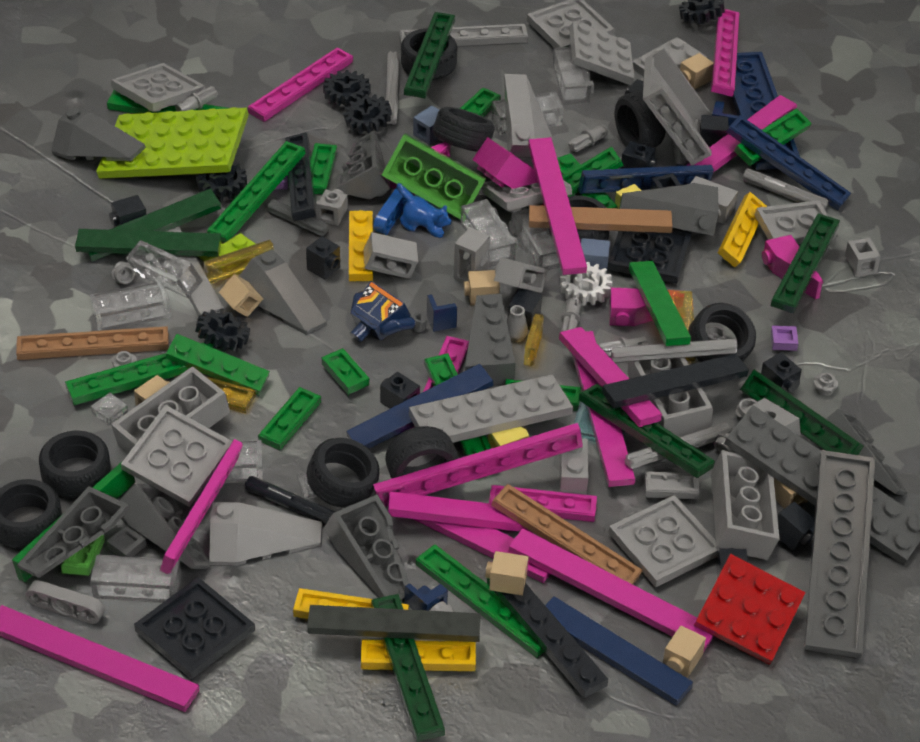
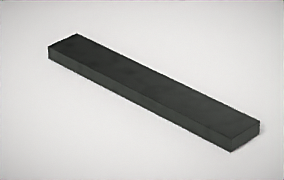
[307,605,481,642]

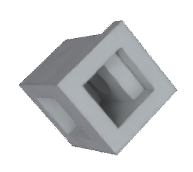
[316,189,348,226]
[845,238,881,277]

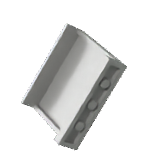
[643,48,712,165]

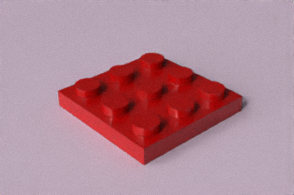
[694,554,806,665]

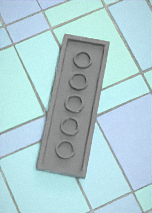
[409,374,573,443]

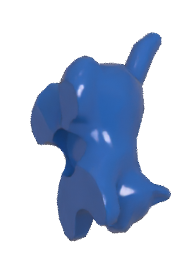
[397,183,452,238]

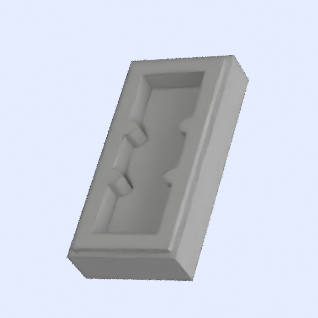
[644,472,699,499]

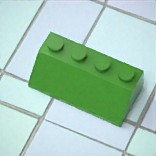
[382,133,486,220]

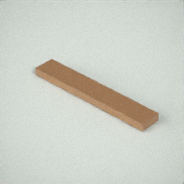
[529,205,672,233]
[16,326,169,360]
[491,484,643,585]

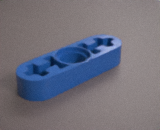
[373,187,412,235]

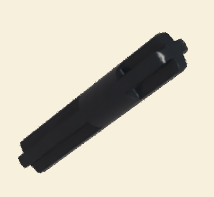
[245,476,335,525]

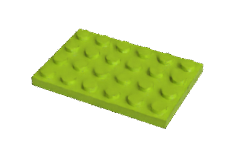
[96,107,249,179]

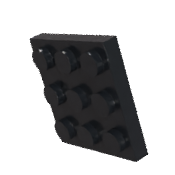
[607,228,692,284]
[134,577,255,679]

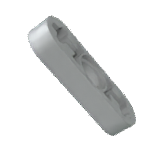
[25,580,105,624]

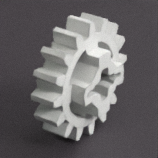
[560,262,613,306]

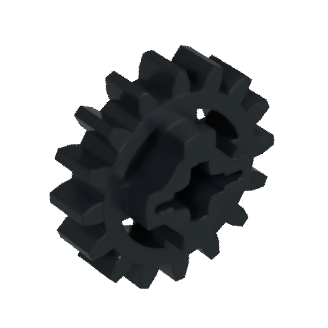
[679,0,725,24]
[323,70,371,107]
[343,94,392,134]
[197,164,247,201]
[195,309,250,351]

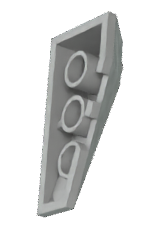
[504,74,552,157]
[209,502,322,566]

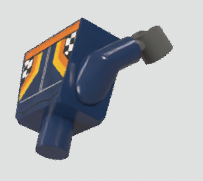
[350,281,427,343]

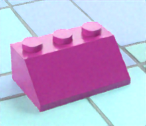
[472,137,538,189]

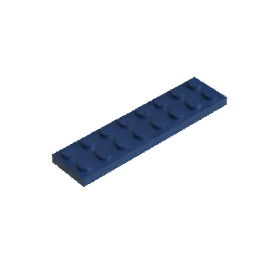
[731,52,800,170]

